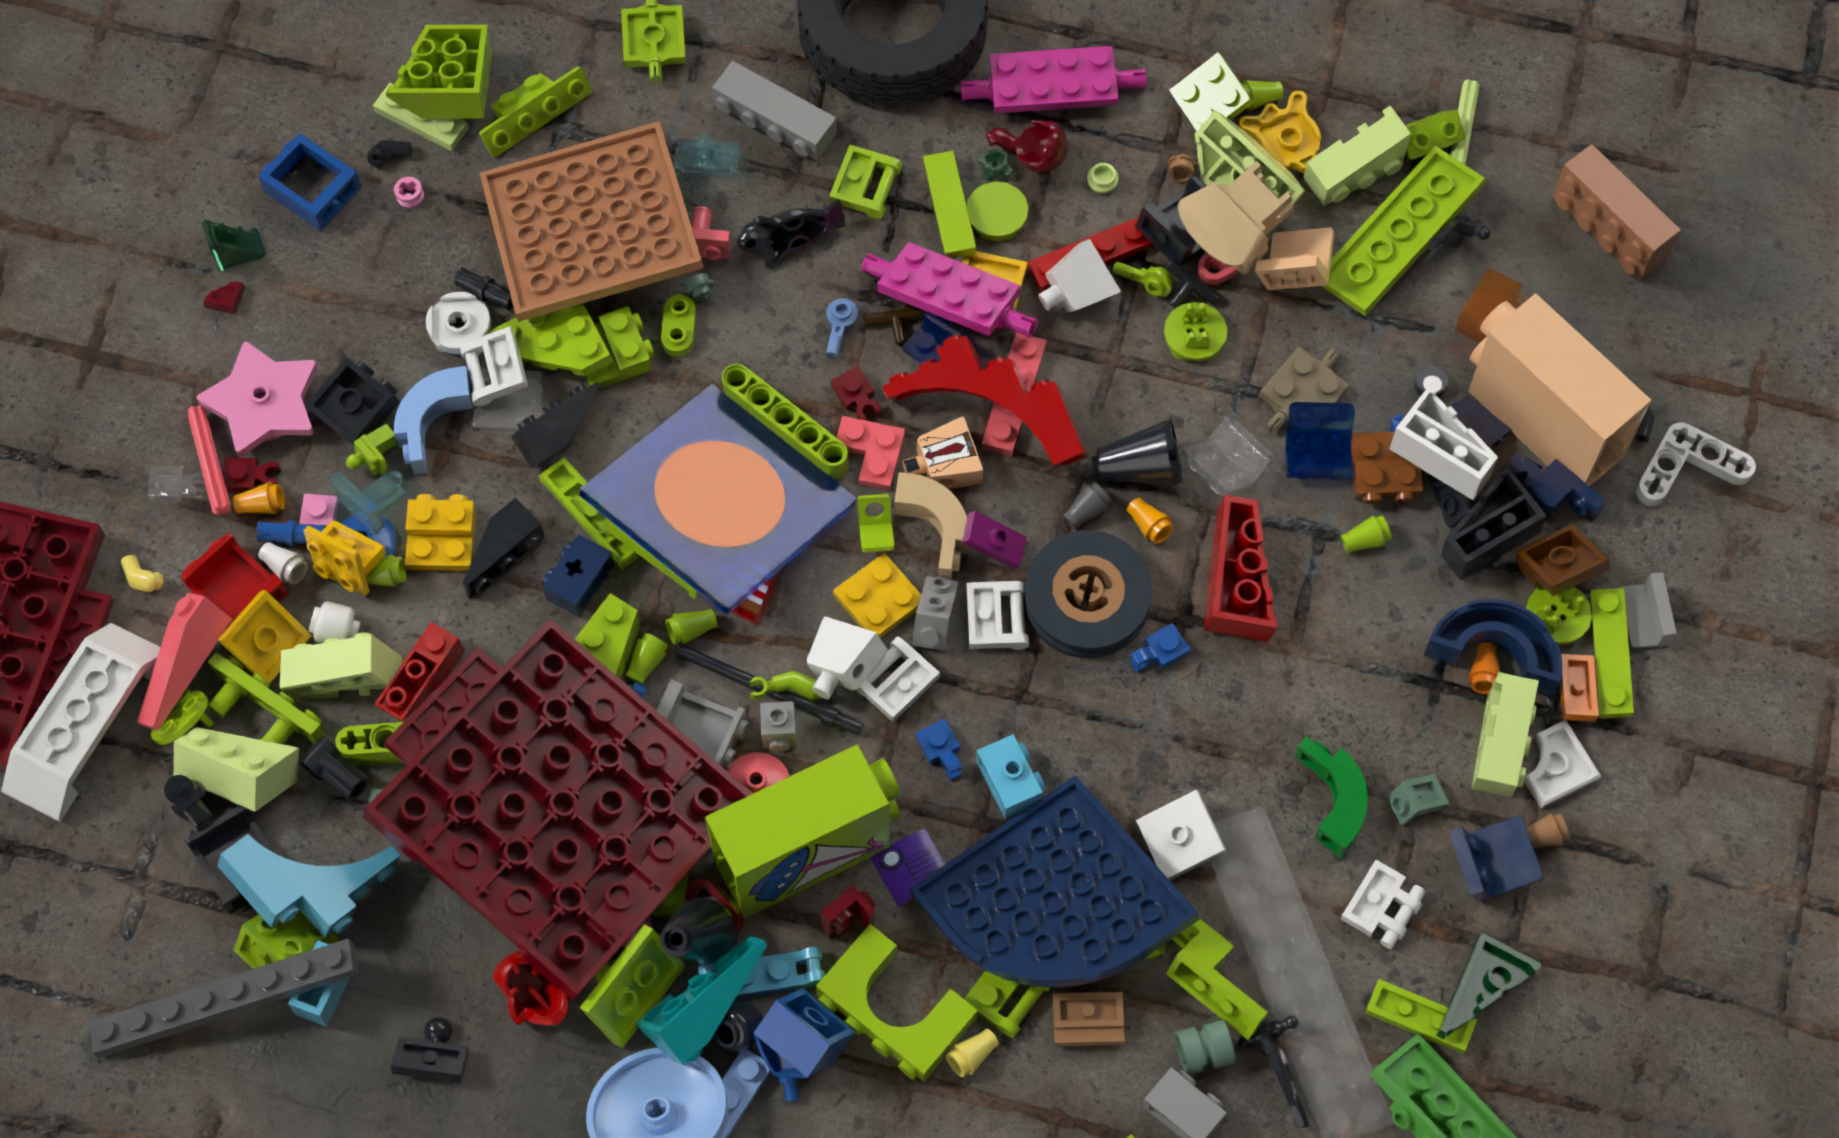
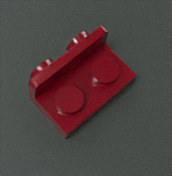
[821,885,876,939]

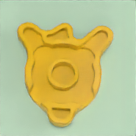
[1238,91,1321,173]

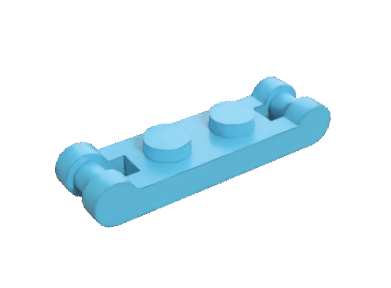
[698,947,825,999]

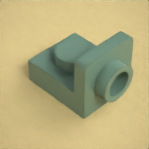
[1387,774,1449,825]

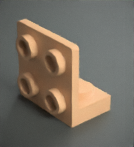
[1255,227,1334,290]

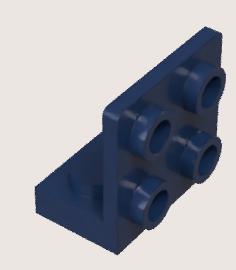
[1449,815,1544,902]

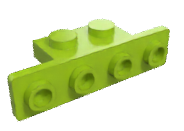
[479,66,593,158]

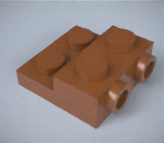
[1349,432,1423,504]

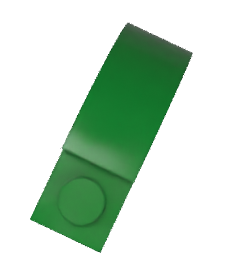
[1294,736,1368,859]

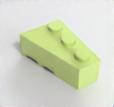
[1304,106,1411,206]
[280,633,403,699]
[1471,672,1539,797]
[173,727,299,812]

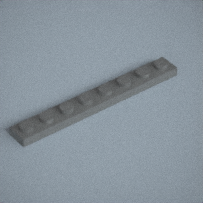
[90,938,359,1058]

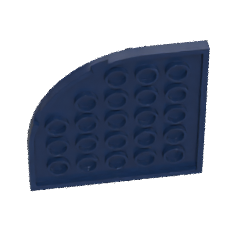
[909,776,1200,987]

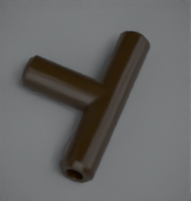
[864,307,928,346]

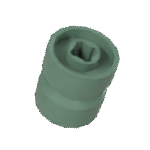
[1174,1019,1235,1075]

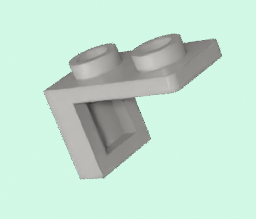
[912,576,958,651]

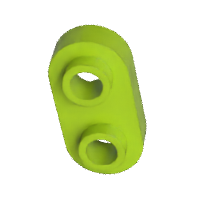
[661,294,696,357]

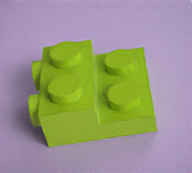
[586,306,655,389]

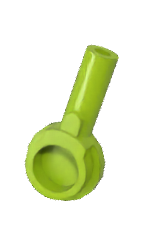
[1113,261,1173,297]

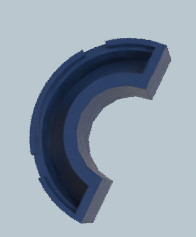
[1424,599,1562,696]

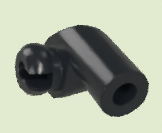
[367,140,412,167]

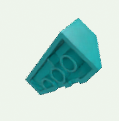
[635,936,767,1065]

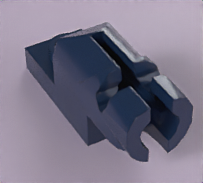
[1498,452,1606,522]

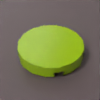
[967,181,1029,242]

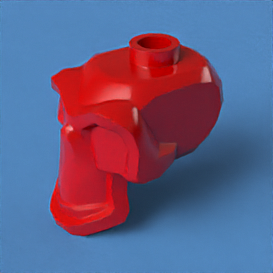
[492,950,568,1026]

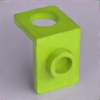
[857,494,894,552]

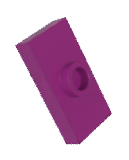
[962,511,1027,568]

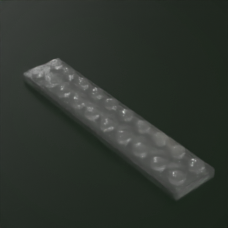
[1211,806,1394,1138]

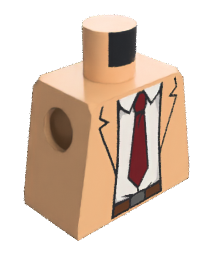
[902,416,983,489]

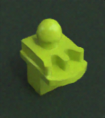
[346,423,397,477]

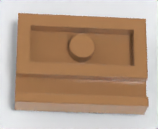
[1052,992,1125,1046]

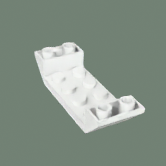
[1,623,160,822]

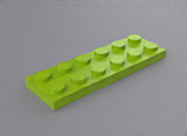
[1321,146,1485,316]

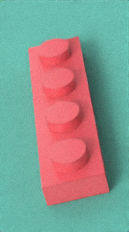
[981,332,1047,456]

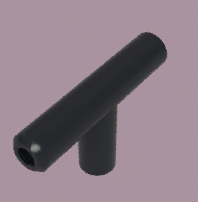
[1165,258,1220,309]

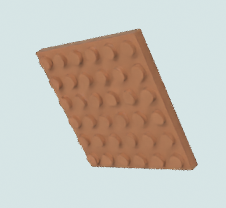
[479,121,704,322]

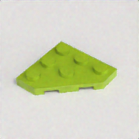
[490,303,614,376]

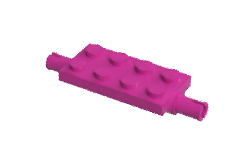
[960,46,1146,113]
[861,242,1038,338]

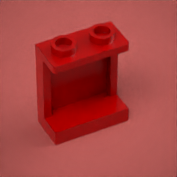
[180,533,289,627]

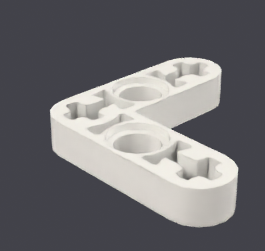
[1636,422,1756,506]

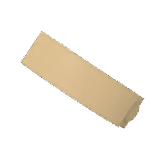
[895,472,969,580]

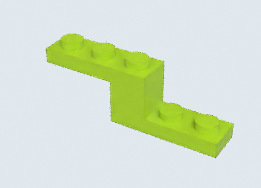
[1166,919,1268,1040]

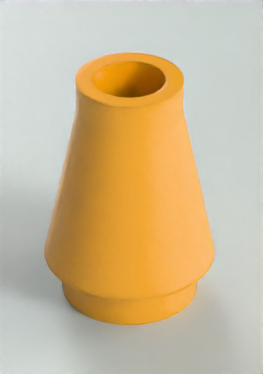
[233,482,285,514]
[1127,497,1174,544]

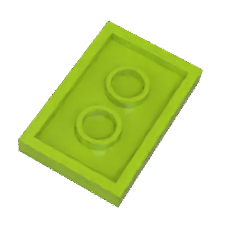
[580,925,686,1049]

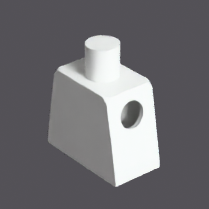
[1038,239,1121,312]
[807,616,888,699]

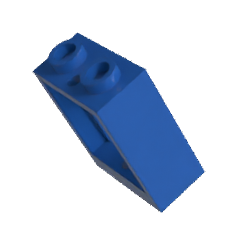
[258,133,362,231]

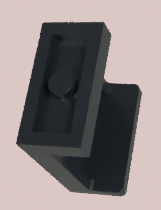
[1135,175,1207,266]
[184,805,274,914]

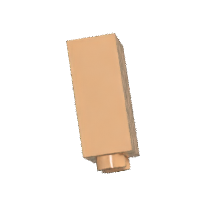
[1468,293,1651,487]

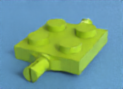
[621,0,686,83]

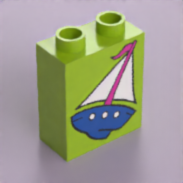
[705,744,901,919]

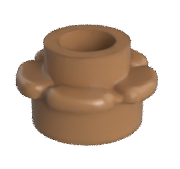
[1167,154,1198,183]

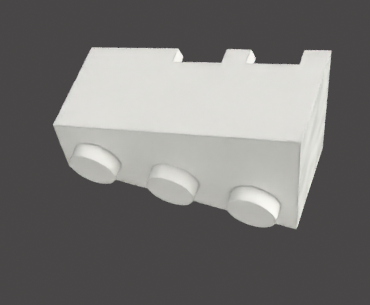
[1389,384,1498,500]

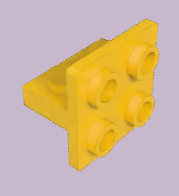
[303,520,386,596]

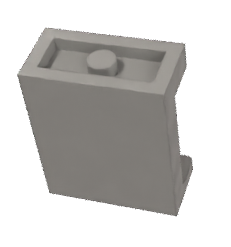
[657,680,749,770]

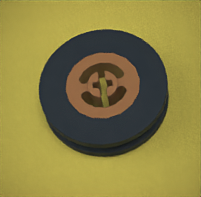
[1024,530,1152,658]

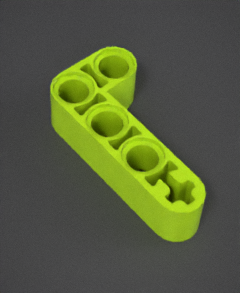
[335,722,403,766]

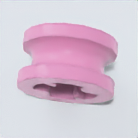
[394,177,424,208]

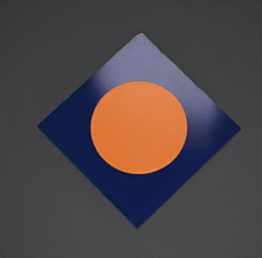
[579,384,857,615]

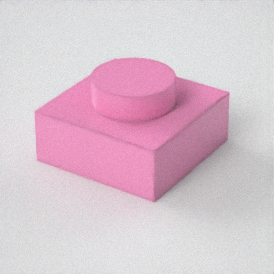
[299,494,339,526]

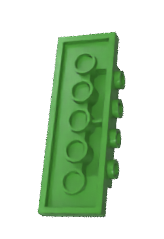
[1370,1033,1517,1138]

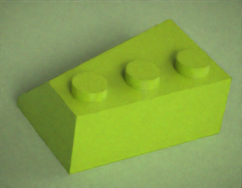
[386,25,492,119]

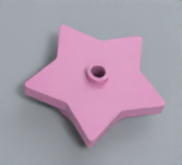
[197,342,318,457]

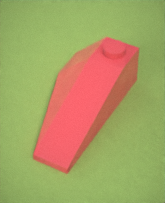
[137,593,233,731]

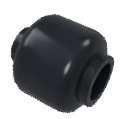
[714,1001,763,1053]

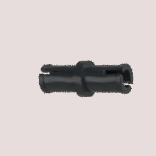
[454,267,514,311]

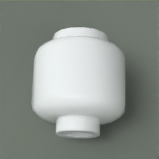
[309,601,360,644]

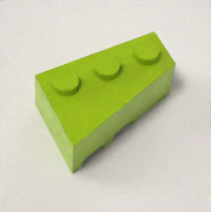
[575,593,641,679]

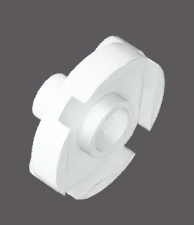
[426,292,491,354]

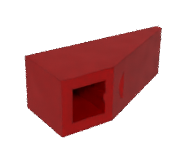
[374,622,465,722]

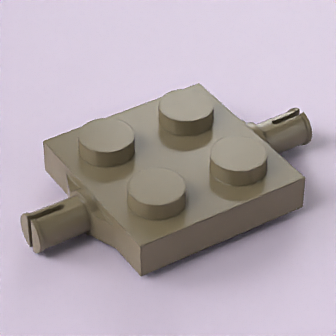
[1258,346,1349,434]

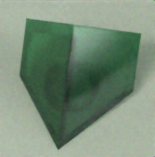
[202,219,266,271]

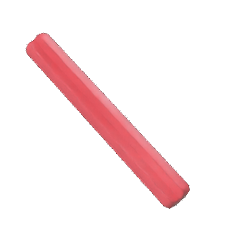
[188,405,230,515]

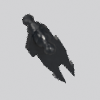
[1425,215,1491,261]
[1238,1015,1309,1128]

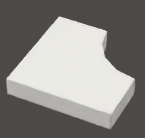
[1524,720,1601,809]

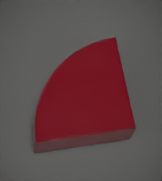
[203,281,245,315]

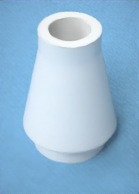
[258,542,308,584]

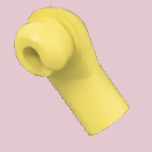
[121,555,164,592]

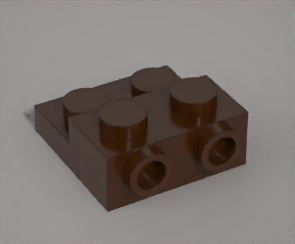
[1516,524,1610,597]

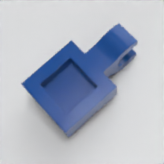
[1129,623,1191,673]
[915,719,962,781]

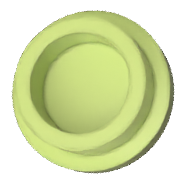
[1087,163,1119,193]

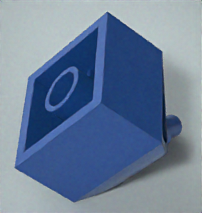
[753,988,856,1101]

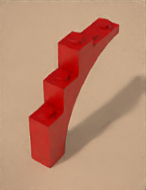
[882,334,1088,469]

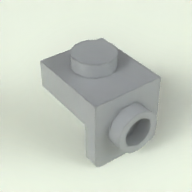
[760,701,797,752]

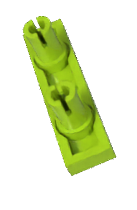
[207,652,326,744]

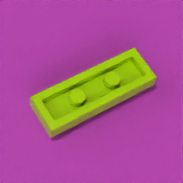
[1365,979,1477,1054]

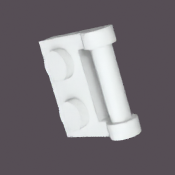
[460,326,528,407]
[967,581,1029,650]
[856,636,940,722]

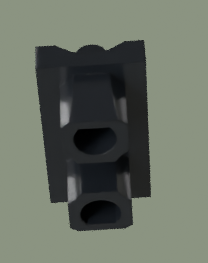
[164,775,212,827]

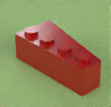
[1204,495,1278,642]

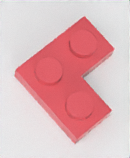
[836,416,905,491]

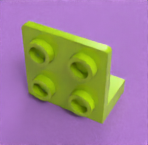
[233,908,338,969]

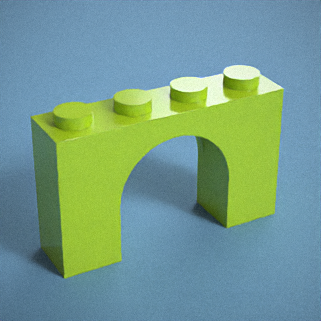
[816,924,978,1082]

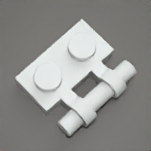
[1341,860,1426,949]

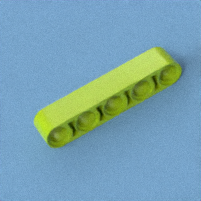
[722,364,849,480]

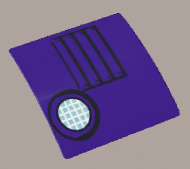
[871,829,945,907]

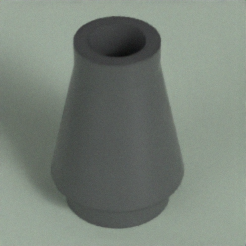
[1063,483,1112,530]

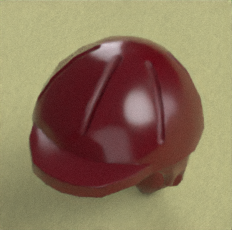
[986,120,1068,173]

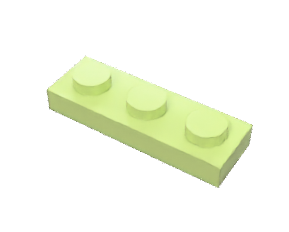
[373,83,469,151]

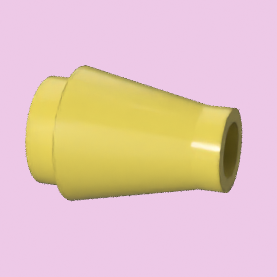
[946,1029,999,1077]

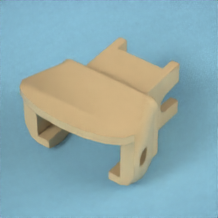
[1178,161,1294,275]

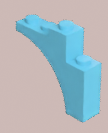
[218,834,401,938]

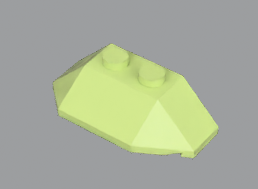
[1195,110,1305,206]

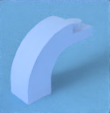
[394,366,473,475]

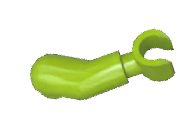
[750,671,821,702]

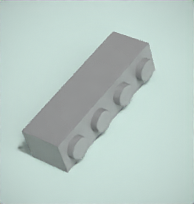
[712,60,837,161]

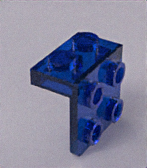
[1284,402,1355,480]

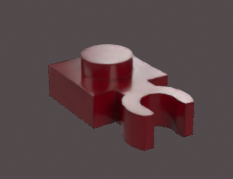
[830,366,881,421]
[222,458,281,493]

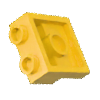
[405,494,477,571]

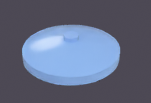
[586,1047,729,1138]

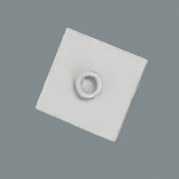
[1136,790,1227,880]

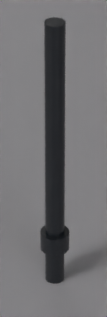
[678,645,864,736]

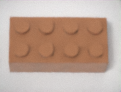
[1552,144,1681,282]

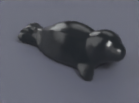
[737,199,846,269]

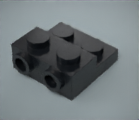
[305,357,400,446]

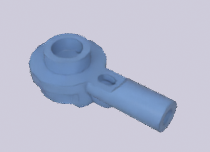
[825,299,858,359]

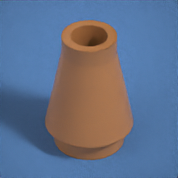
[1527,813,1570,849]

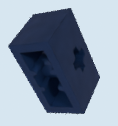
[542,534,615,618]

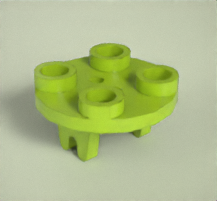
[1164,302,1228,362]
[1526,586,1592,648]
[151,688,214,745]

